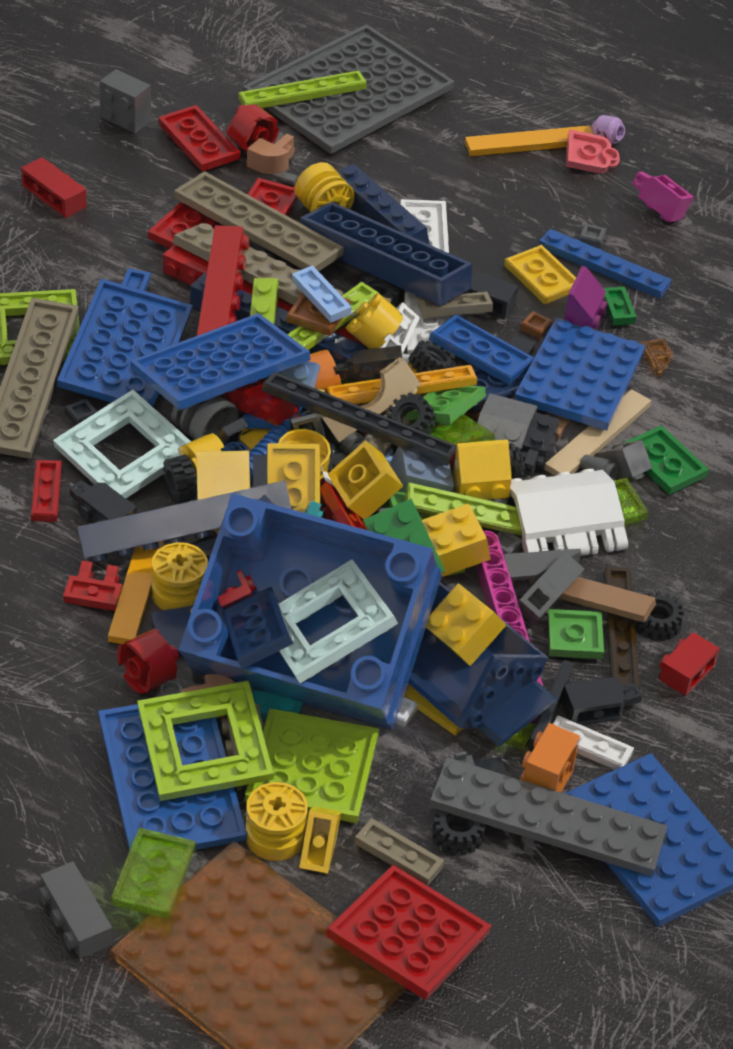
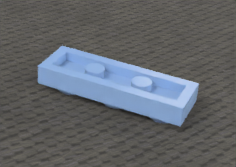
[292,265,352,322]

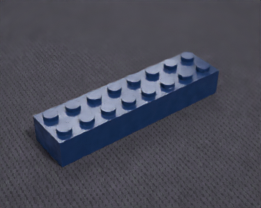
[300,202,472,306]

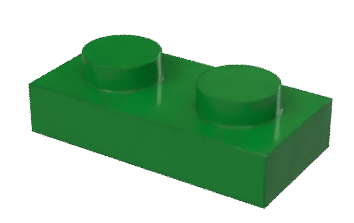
[604,286,637,326]

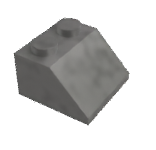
[474,394,538,452]

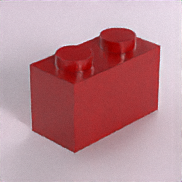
[659,632,720,696]

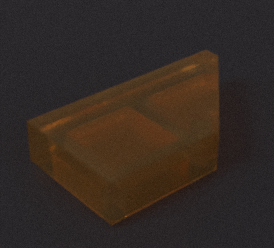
[642,338,673,377]

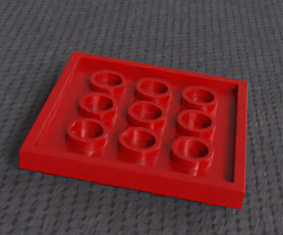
[326,865,492,1000]

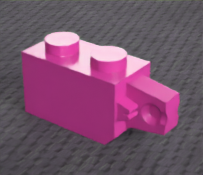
[632,171,694,222]

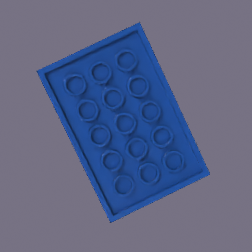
[57,278,193,408]
[130,313,311,410]
[514,318,646,431]
[98,705,247,861]
[564,753,733,927]

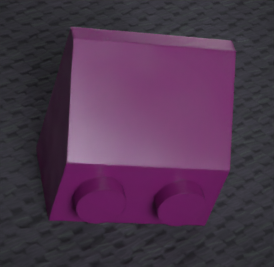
[564,266,608,329]

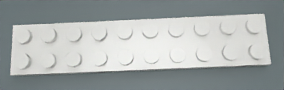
[400,199,455,359]

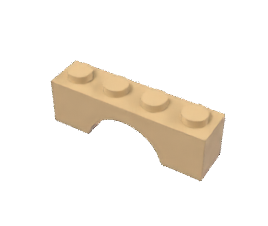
[320,357,421,442]

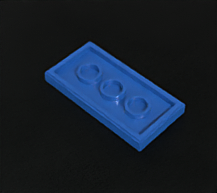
[429,315,534,385]

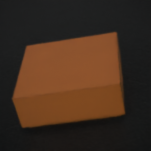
[520,311,553,339]

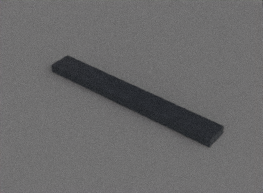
[262,372,457,466]

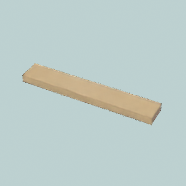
[544,389,651,476]

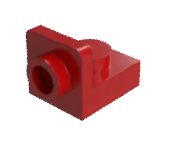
[217,570,257,610]

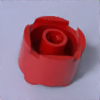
[226,104,279,153]
[117,628,179,694]

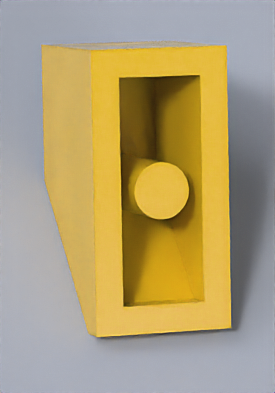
[299,806,342,873]

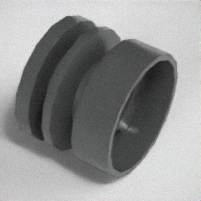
[171,395,239,440]

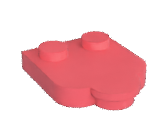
[566,129,620,174]

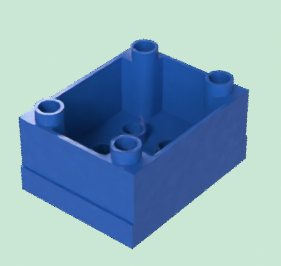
[179,493,442,731]

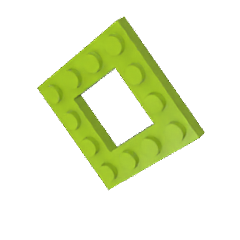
[0,289,80,365]
[137,681,274,801]

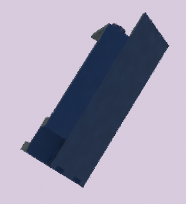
[408,582,559,747]

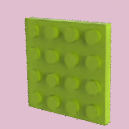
[245,708,379,823]

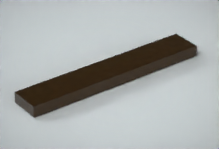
[604,567,640,690]

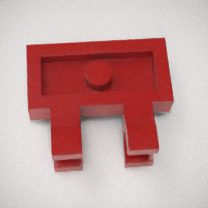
[63,561,122,611]

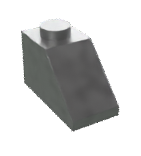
[596,440,652,481]

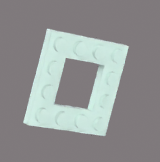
[53,390,191,498]
[279,560,398,683]

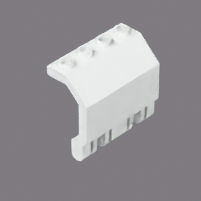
[507,469,628,556]

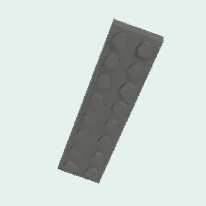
[429,757,667,877]

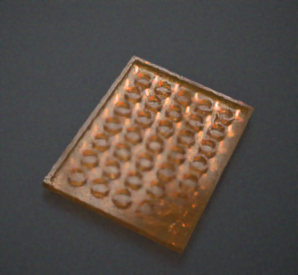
[110,841,407,1049]

